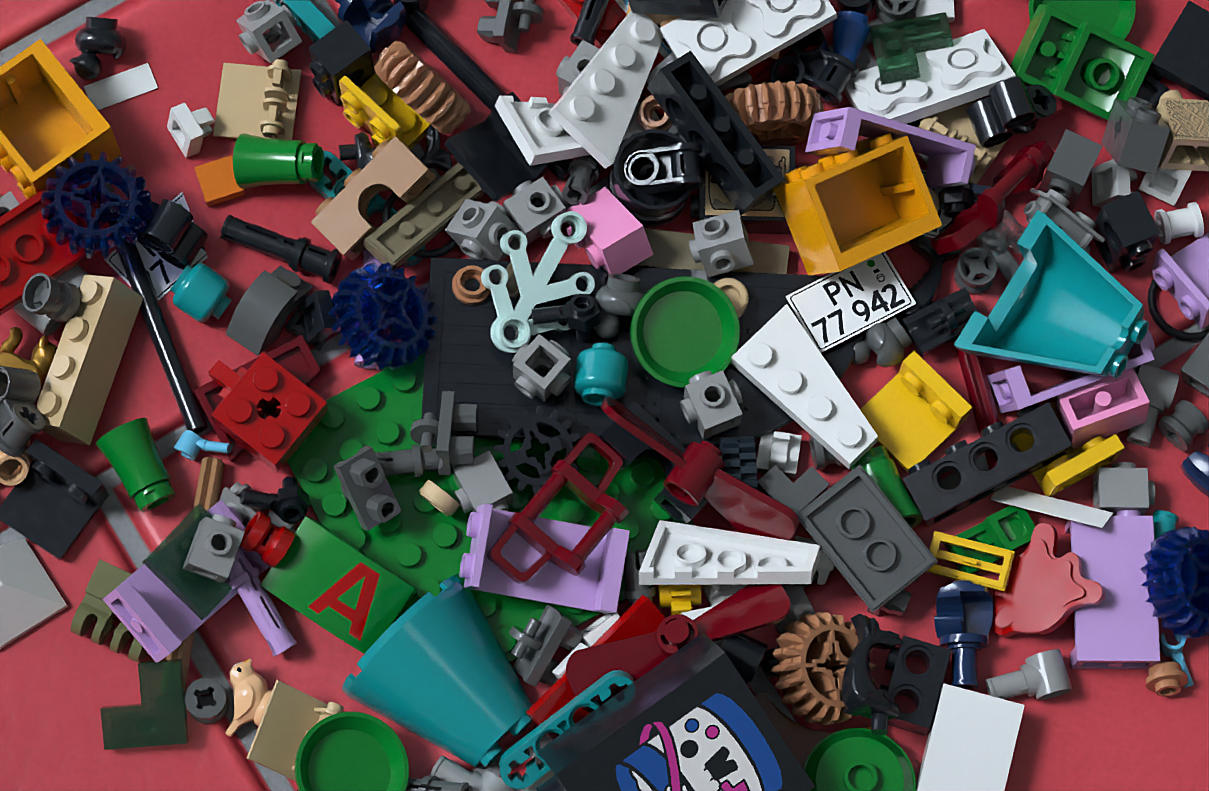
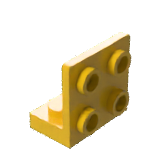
[339,73,431,149]
[860,351,972,472]
[1012,401,1125,497]

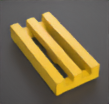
[927,531,1015,593]

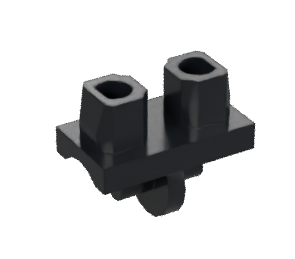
[902,287,981,357]

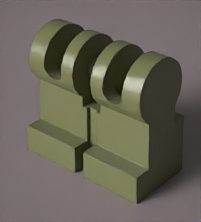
[70,559,148,663]

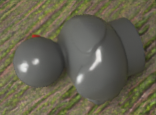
[593,273,644,339]
[851,317,913,368]

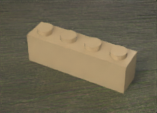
[36,274,143,445]

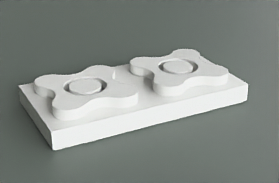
[660,0,837,87]
[843,29,1016,124]

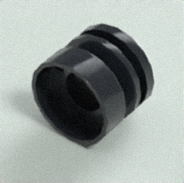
[608,129,692,228]

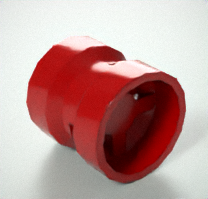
[239,511,295,568]

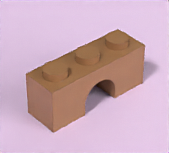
[311,136,437,261]

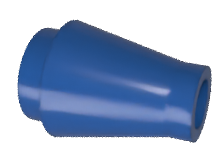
[832,11,871,65]

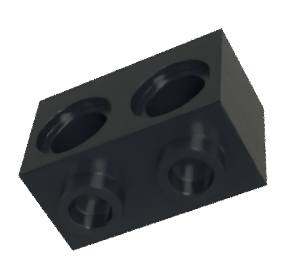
[1093,191,1160,274]
[879,636,952,736]

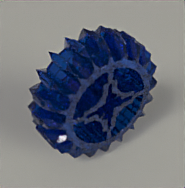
[41,151,151,260]
[329,262,437,371]
[1141,527,1209,639]

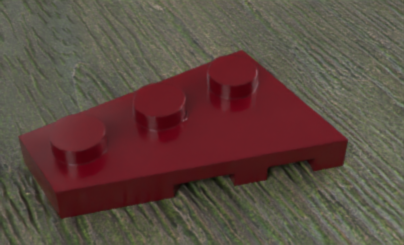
[193,335,321,464]

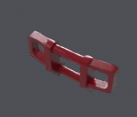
[930,140,1054,255]
[487,432,629,584]

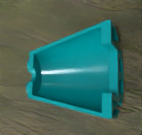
[954,210,1149,378]
[342,574,533,768]

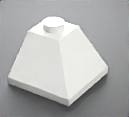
[0,538,68,649]

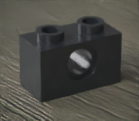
[309,20,375,106]

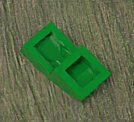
[944,505,1036,574]

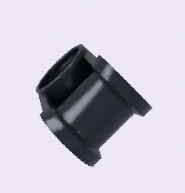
[624,142,705,194]

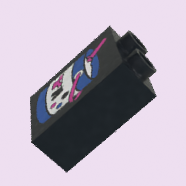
[535,633,815,791]

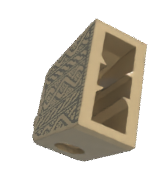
[1155,90,1209,171]

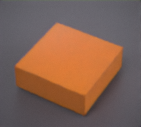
[194,155,245,207]

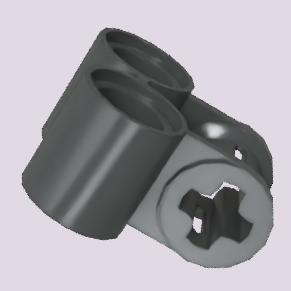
[0,366,46,457]

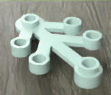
[481,211,595,353]

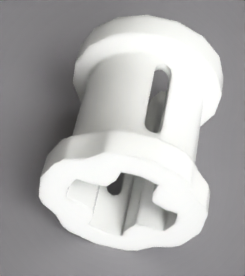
[1154,202,1204,245]

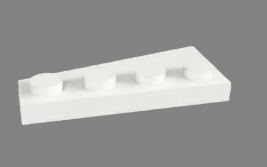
[548,11,664,169]
[495,95,660,166]

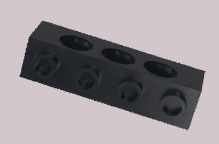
[647,51,785,215]
[903,402,1074,527]

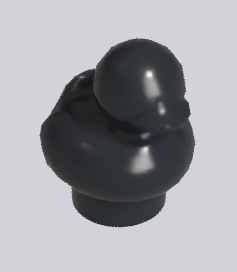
[69,17,126,80]

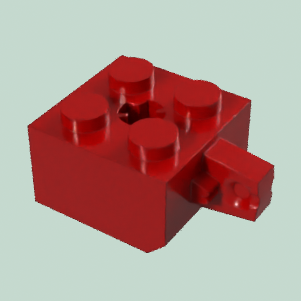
[208,352,328,473]

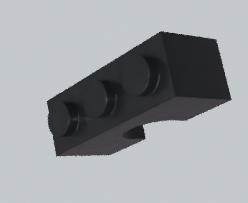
[599,400,708,524]

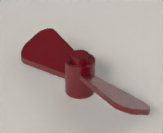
[601,396,799,540]
[566,584,791,713]

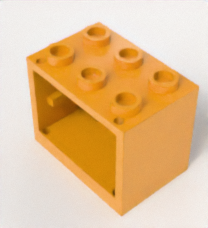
[0,39,122,199]
[775,133,942,275]

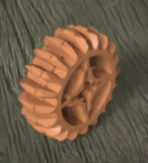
[373,41,471,134]
[725,80,824,146]
[770,612,878,725]

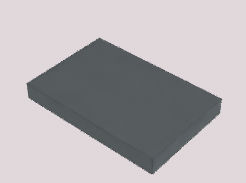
[796,465,938,613]

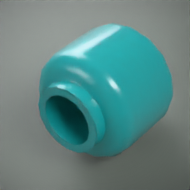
[170,263,232,322]
[573,343,628,406]

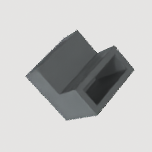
[757,465,830,514]

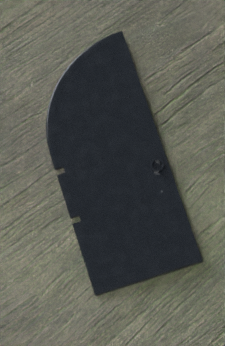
[421,257,865,447]

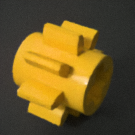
[658,585,701,615]

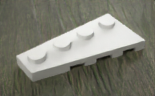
[731,304,878,469]
[639,520,820,585]

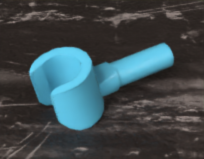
[174,430,232,461]
[1159,628,1194,688]

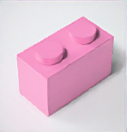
[565,187,653,274]
[1055,368,1150,449]

